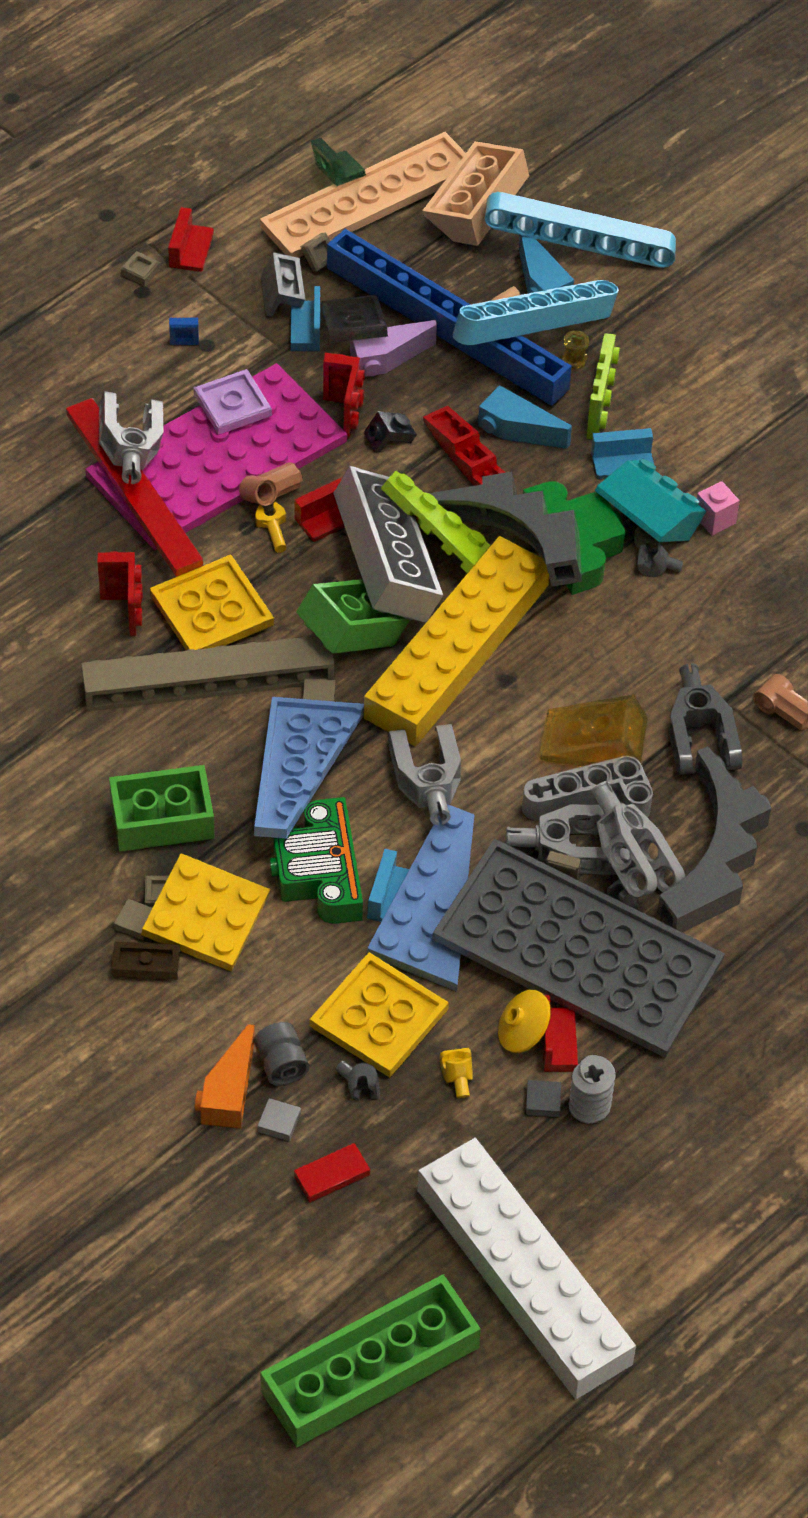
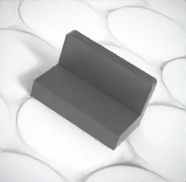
[261,252,305,317]

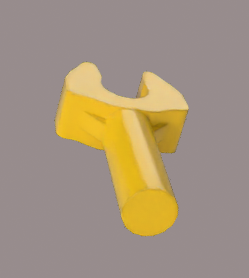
[255,502,287,553]

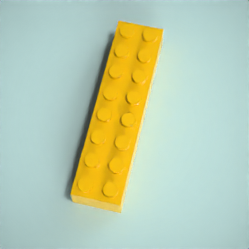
[364,536,549,747]

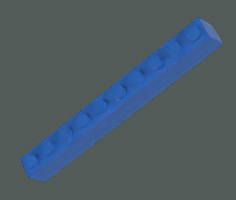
[327,229,572,406]

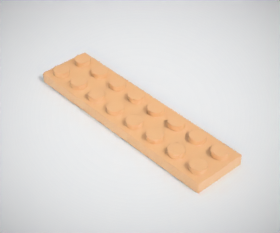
[260,132,466,258]

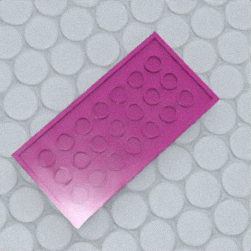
[85,363,347,550]

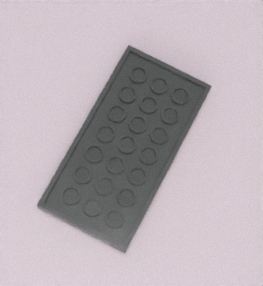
[432,839,725,1058]

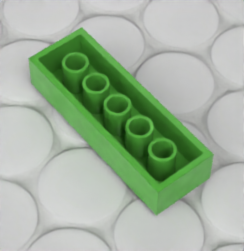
[260,1274,481,1448]

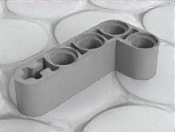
[522,756,653,821]

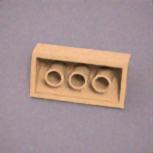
[422,141,529,246]

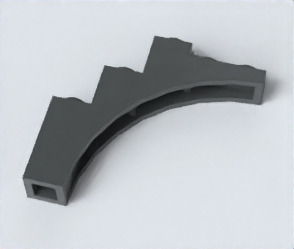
[429,472,582,586]
[657,746,771,932]

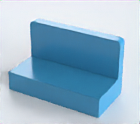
[291,286,320,351]
[591,428,654,479]
[367,849,410,922]

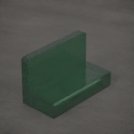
[311,138,366,186]

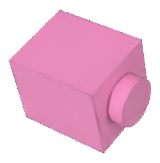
[697,481,740,536]

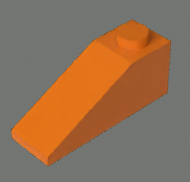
[195,1024,255,1129]

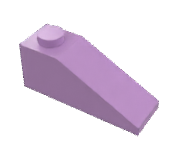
[350,320,437,377]

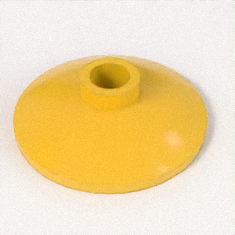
[498,990,550,1053]

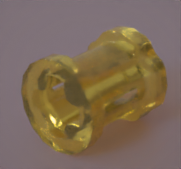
[562,330,590,369]

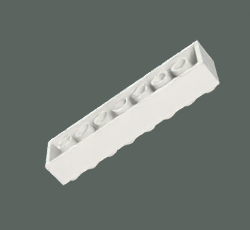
[418,1137,636,1400]

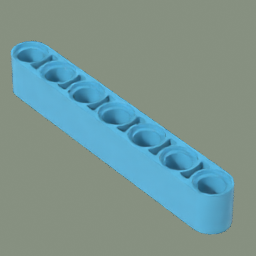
[485,192,676,268]
[453,280,619,345]

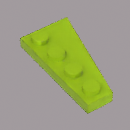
[586,333,620,439]
[381,471,490,573]

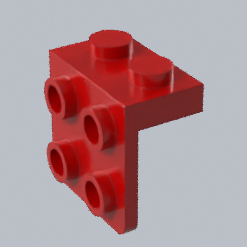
[323,353,365,438]
[97,551,143,636]

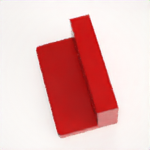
[168,207,214,272]
[294,477,345,542]
[542,995,578,1072]

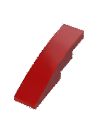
[423,405,506,486]

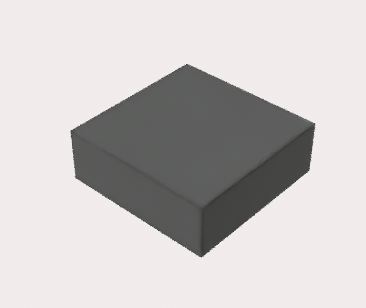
[526,1080,561,1117]

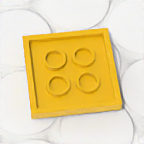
[150,555,274,650]
[141,853,270,972]
[309,952,449,1078]

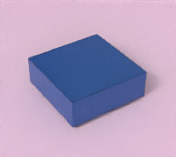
[169,318,199,345]

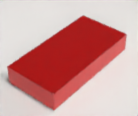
[294,1143,370,1203]

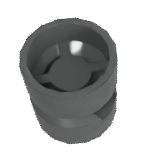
[254,1022,310,1086]

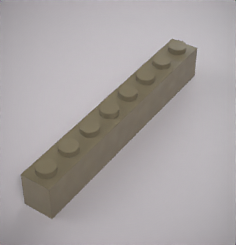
[81,635,334,711]

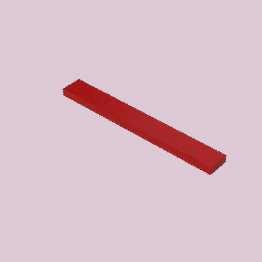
[66,398,203,577]

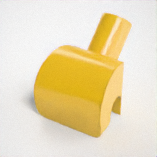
[440,1048,473,1099]

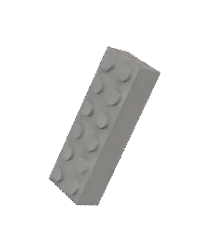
[334,466,443,622]

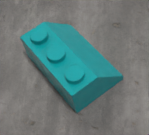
[595,459,707,542]

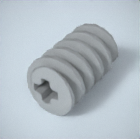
[569,1055,616,1124]

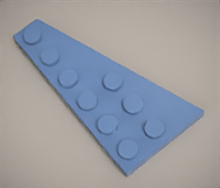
[254,697,364,839]
[367,804,474,992]

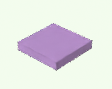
[194,369,272,435]

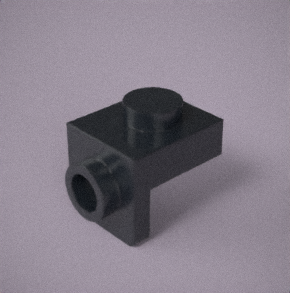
[364,411,417,452]

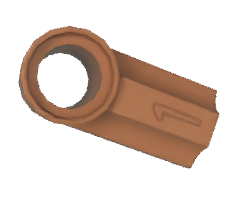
[239,462,303,506]
[753,674,808,730]

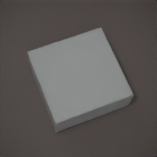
[258,1098,301,1141]

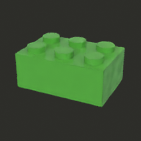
[296,579,410,653]
[109,765,215,851]

